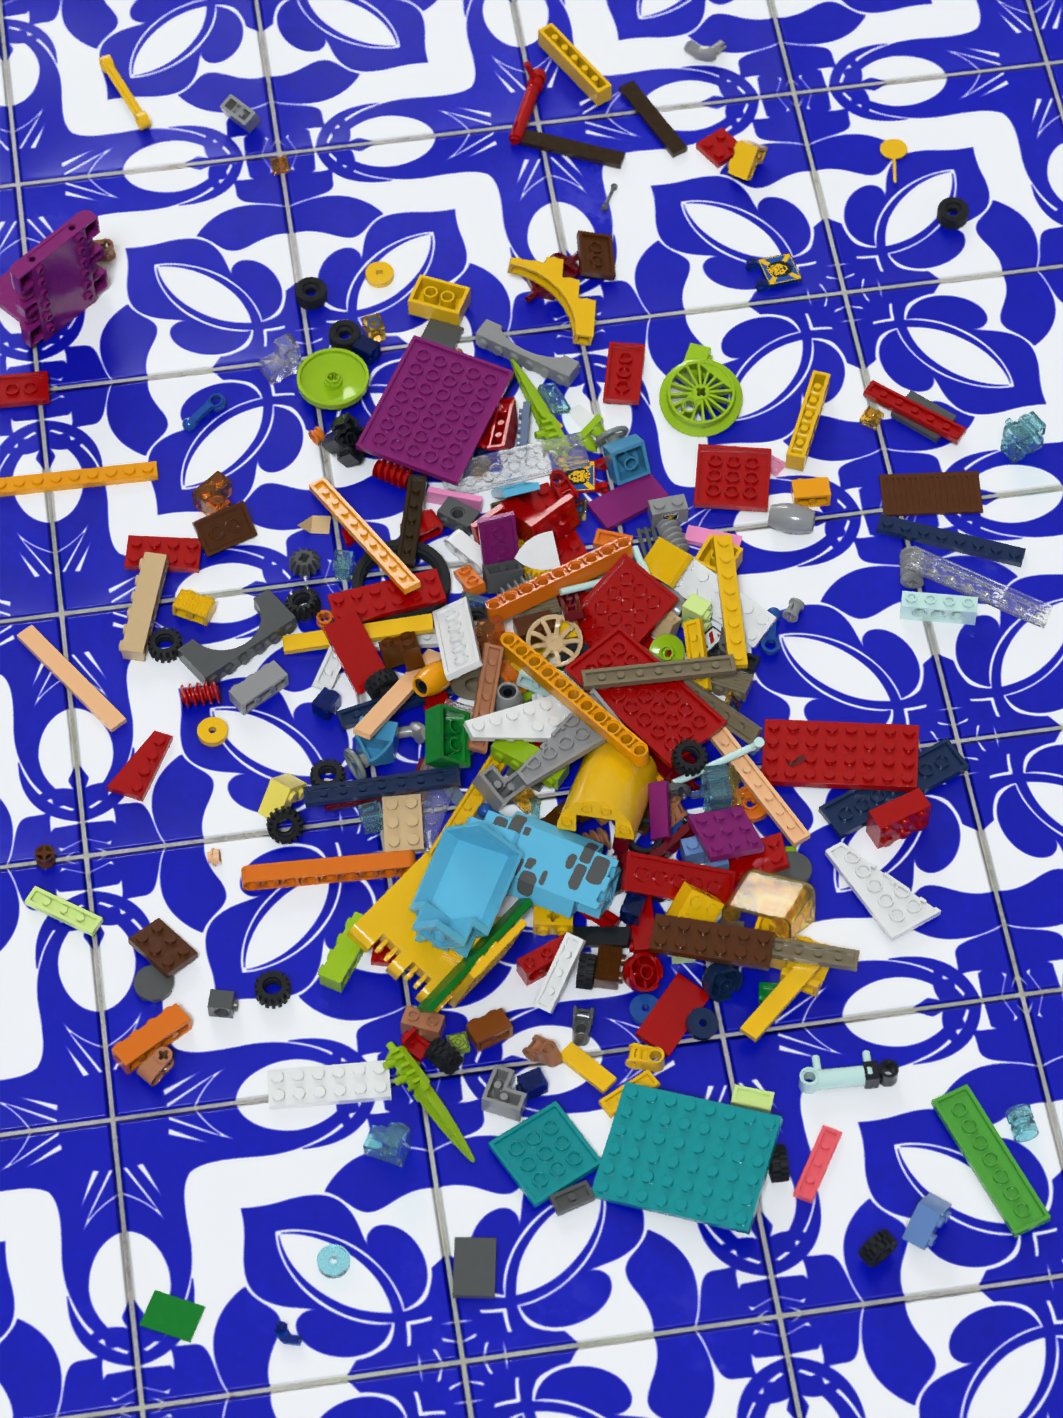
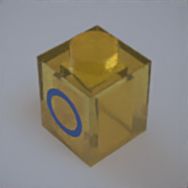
[362,313,386,344]

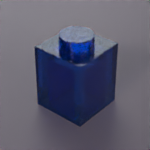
[352,334,382,366]
[312,687,341,722]
[620,892,647,926]
[515,1067,548,1101]

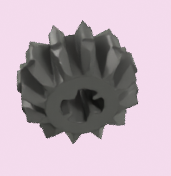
[289,547,320,579]

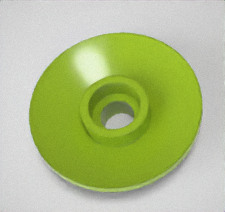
[649,634,685,661]

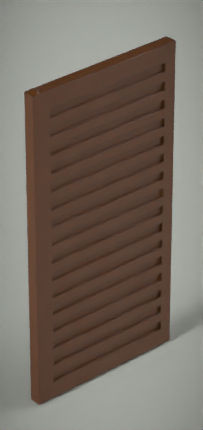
[878,471,983,517]

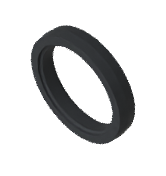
[352,539,451,622]

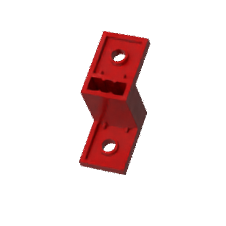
[470,493,580,545]

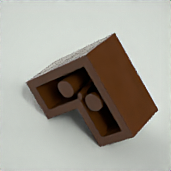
[378,631,425,672]

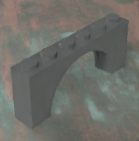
[178,589,297,686]

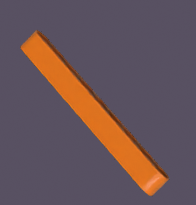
[485,537,634,624]
[241,850,416,891]

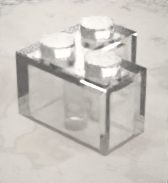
[259,332,301,385]

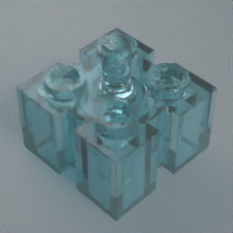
[1000,411,1046,464]
[691,764,734,812]

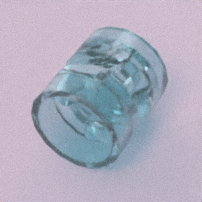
[1005,1104,1039,1142]

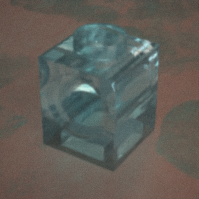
[358,800,384,835]

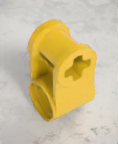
[625,1043,665,1072]

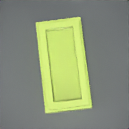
[730,1084,775,1113]

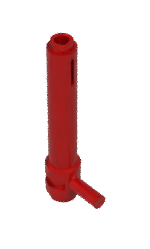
[509,61,546,145]

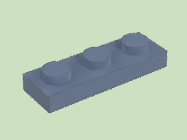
[516,402,531,457]

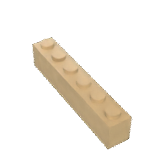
[119,552,169,662]

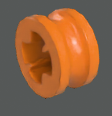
[308,426,325,445]
[316,610,333,628]

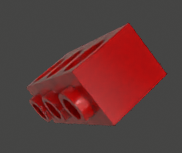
[516,933,566,986]

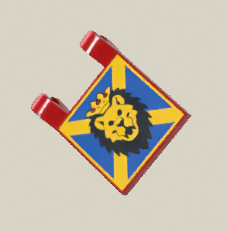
[559,457,609,494]

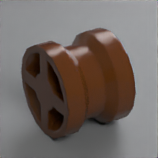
[34,844,56,869]

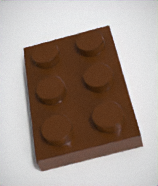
[576,230,616,280]
[192,501,257,557]
[128,918,198,979]

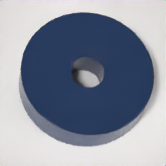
[685,1007,719,1041]

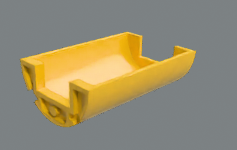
[556,742,658,840]

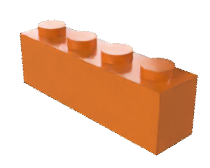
[111,1003,192,1075]

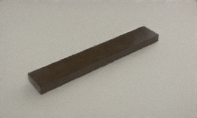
[619,80,688,158]
[521,129,626,169]
[397,474,428,569]

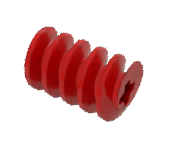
[372,459,413,491]
[180,680,221,708]

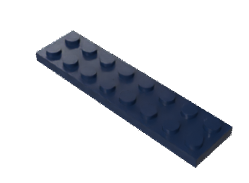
[818,738,969,839]

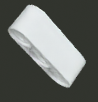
[443,529,483,575]

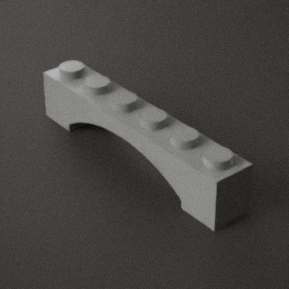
[475,319,580,388]

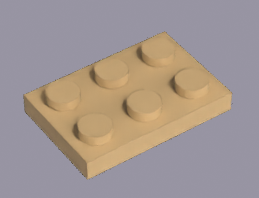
[382,794,425,852]

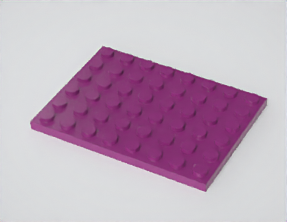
[356,335,514,486]

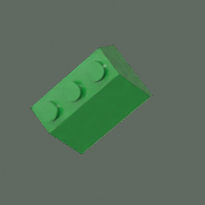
[425,703,470,768]

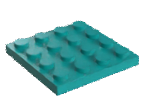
[488,1101,601,1208]

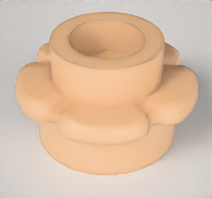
[207,848,221,867]

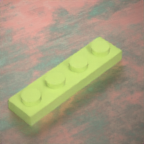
[25,886,103,937]

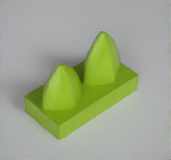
[570,414,605,452]

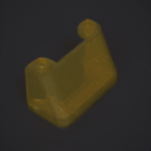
[722,869,815,939]

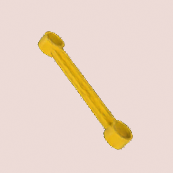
[99,54,151,131]

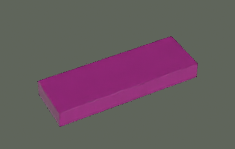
[648,780,672,841]

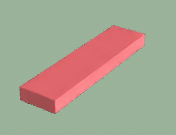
[793,1125,842,1204]

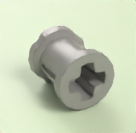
[782,597,805,623]

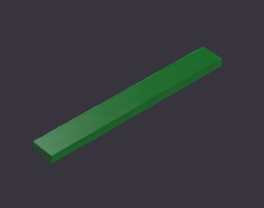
[417,898,533,1013]

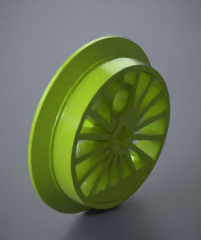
[659,359,743,437]

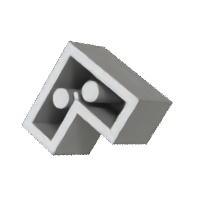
[472,764,527,811]
[481,1064,527,1122]

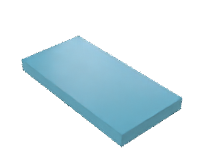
[491,481,540,498]

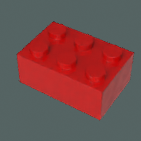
[866,788,931,849]

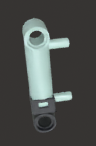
[798,1050,899,1094]

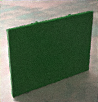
[139,1290,206,1342]

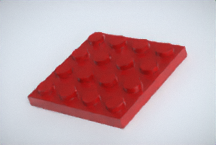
[694,444,772,512]

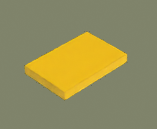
[644,536,694,588]

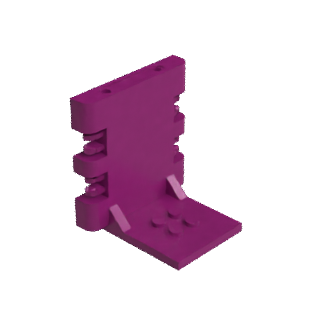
[0,210,109,348]

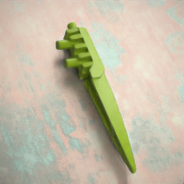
[510,358,571,461]
[383,1041,475,1163]

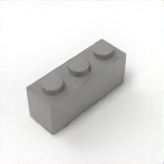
[228,660,289,716]

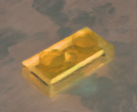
[725,765,744,807]

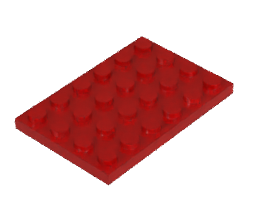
[565,553,680,658]

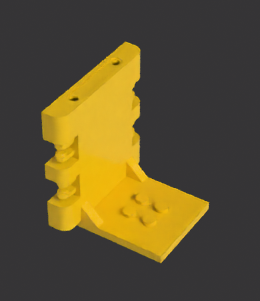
[347,851,527,1013]

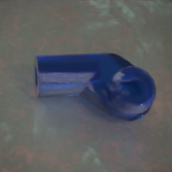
[275,1321,302,1346]

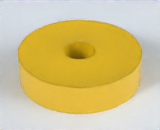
[365,261,394,288]
[197,717,228,747]

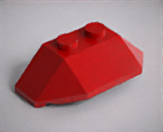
[478,397,518,452]

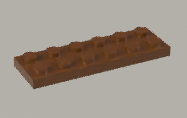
[649,913,775,971]

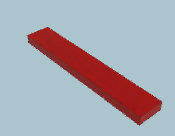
[863,380,967,444]

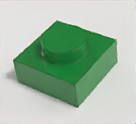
[758,982,779,1004]

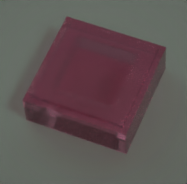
[770,455,786,477]

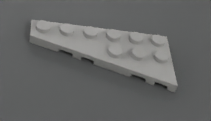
[517,688,625,789]

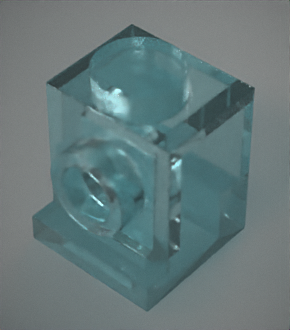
[332,549,354,580]

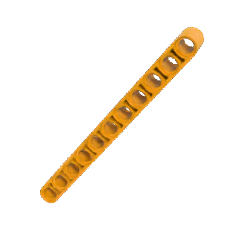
[500,632,650,767]

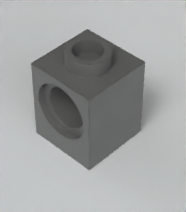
[207,989,239,1018]

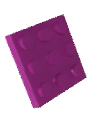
[687,805,765,863]

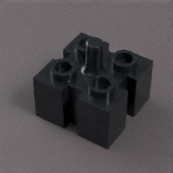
[321,412,365,468]

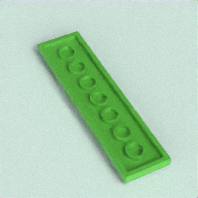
[931,1084,1051,1238]

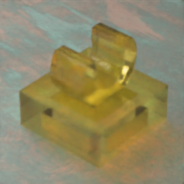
[859,406,884,430]
[513,789,541,814]

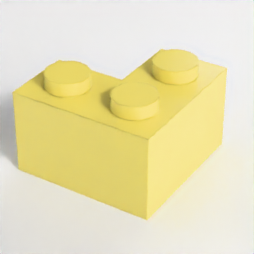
[257,773,307,823]

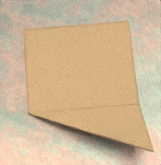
[297,515,331,534]

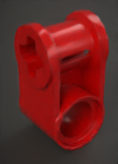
[549,470,579,500]

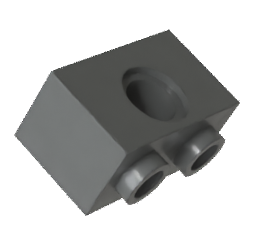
[437,496,480,537]

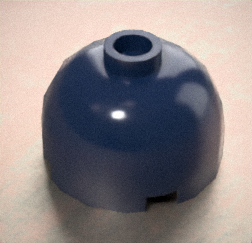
[702,962,743,1002]

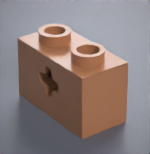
[400,1005,446,1042]

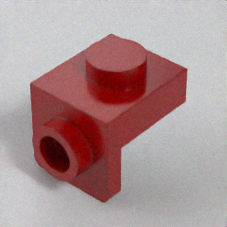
[401,1027,431,1063]

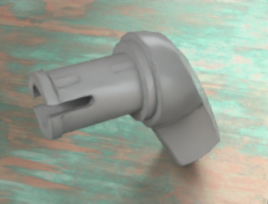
[683,40,726,62]
[398,721,425,745]

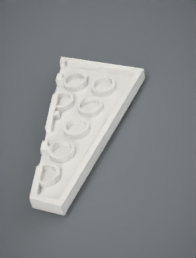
[463,695,573,742]
[825,841,941,942]

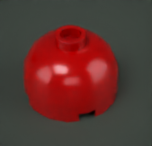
[622,952,663,993]

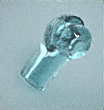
[530,798,541,819]

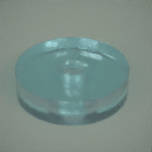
[317,1244,351,1278]

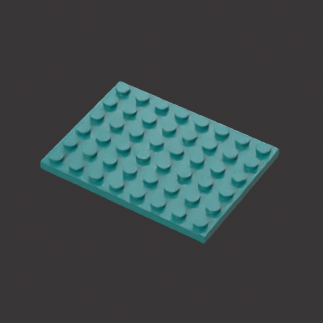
[591,1082,783,1234]

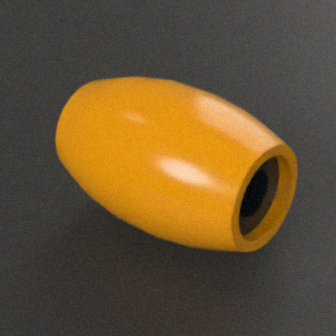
[412,660,451,697]

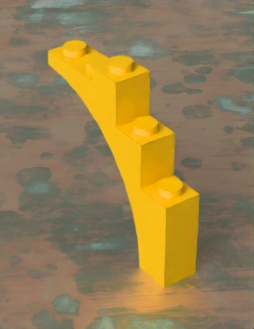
[507,257,596,346]

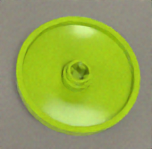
[297,348,369,410]

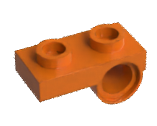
[453,564,487,600]

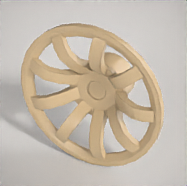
[526,614,583,668]

